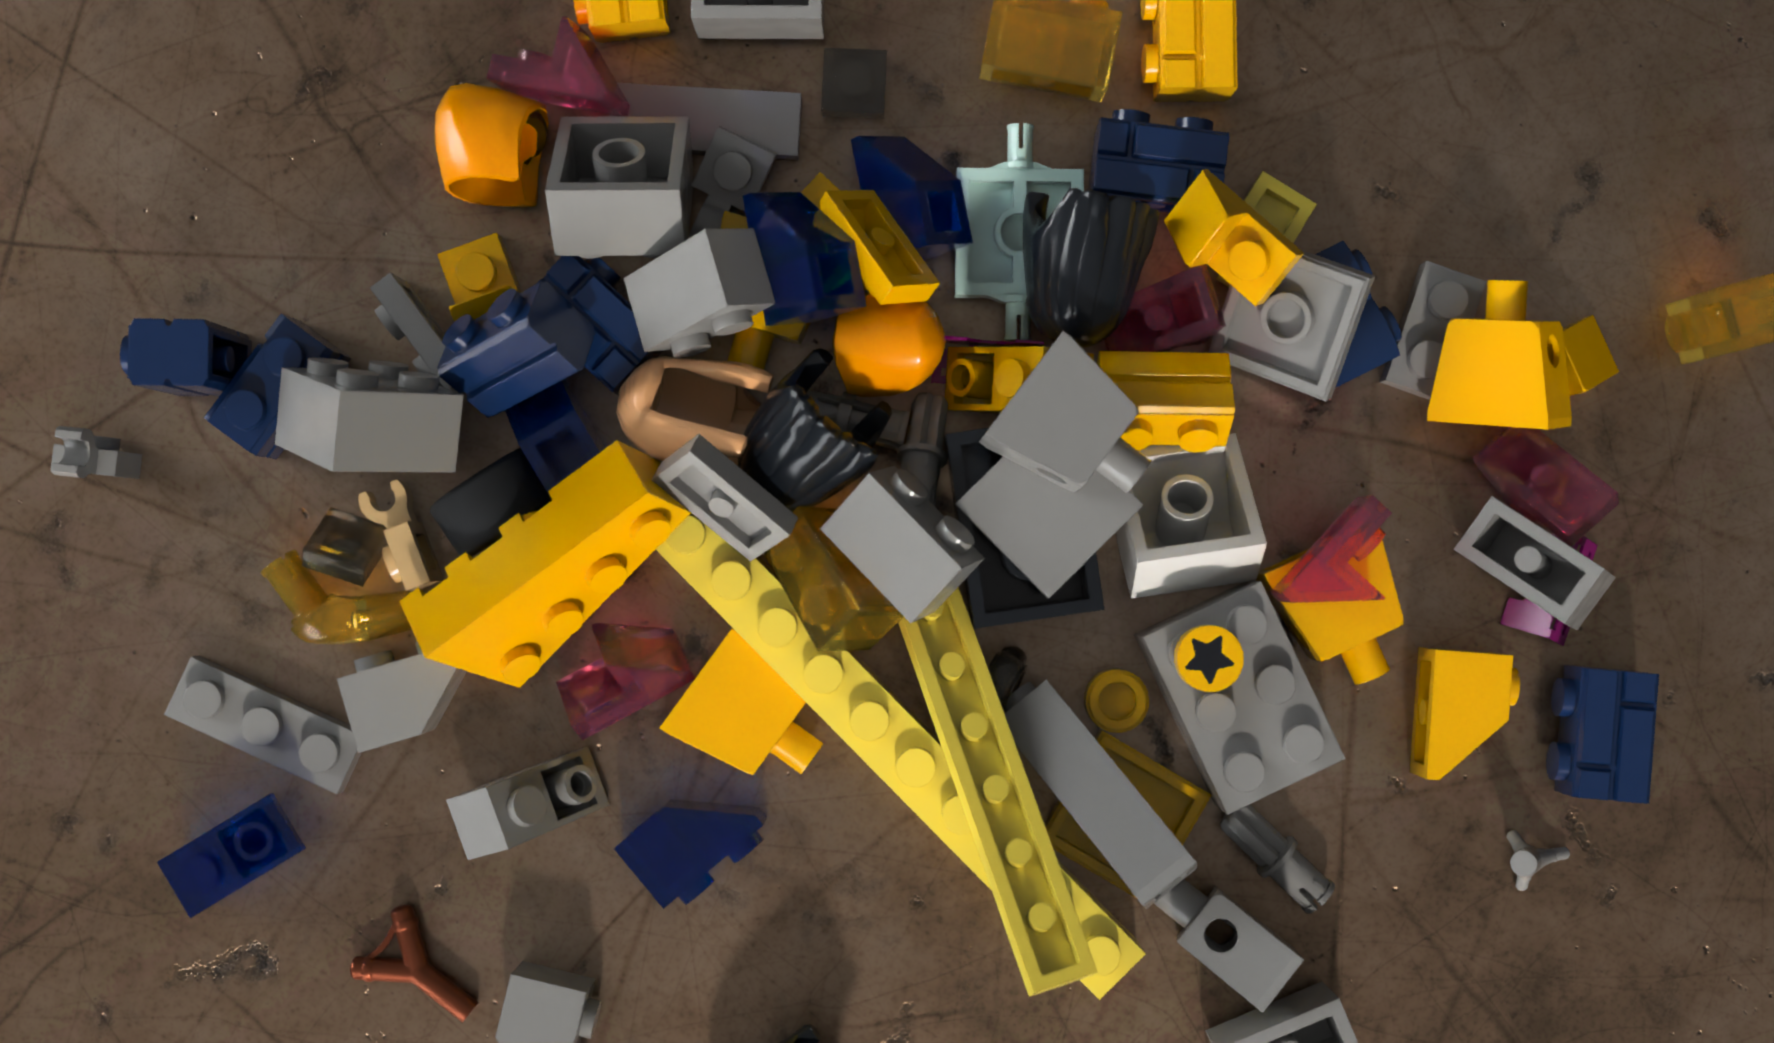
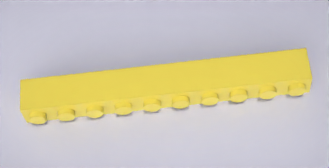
[655,513,1146,1000]

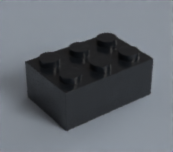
[944,428,1105,629]

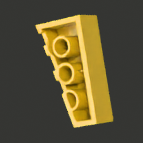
[399,440,691,688]

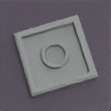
[1208,249,1375,401]
[955,457,1143,598]

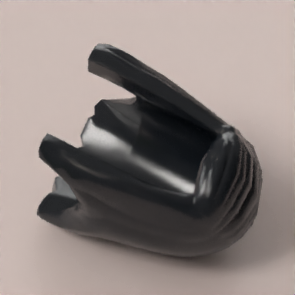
[1023,188,1160,348]
[738,348,892,513]

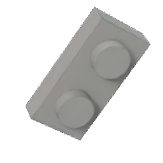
[1379,261,1487,400]
[370,273,465,394]
[652,434,798,562]

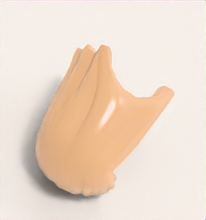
[616,356,774,466]

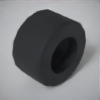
[430,447,554,556]

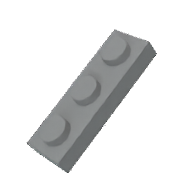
[164,656,362,794]

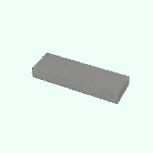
[610,82,802,160]

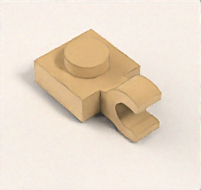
[358,479,444,591]

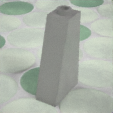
[1001,679,1197,909]

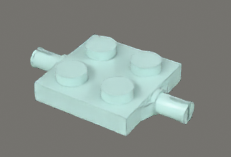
[954,123,1084,341]

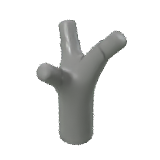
[1507,830,1570,891]

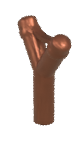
[350,904,479,1023]

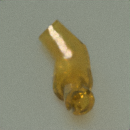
[261,549,412,645]

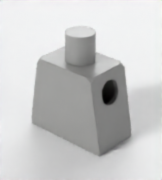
[979,331,1151,493]
[1154,879,1304,1013]

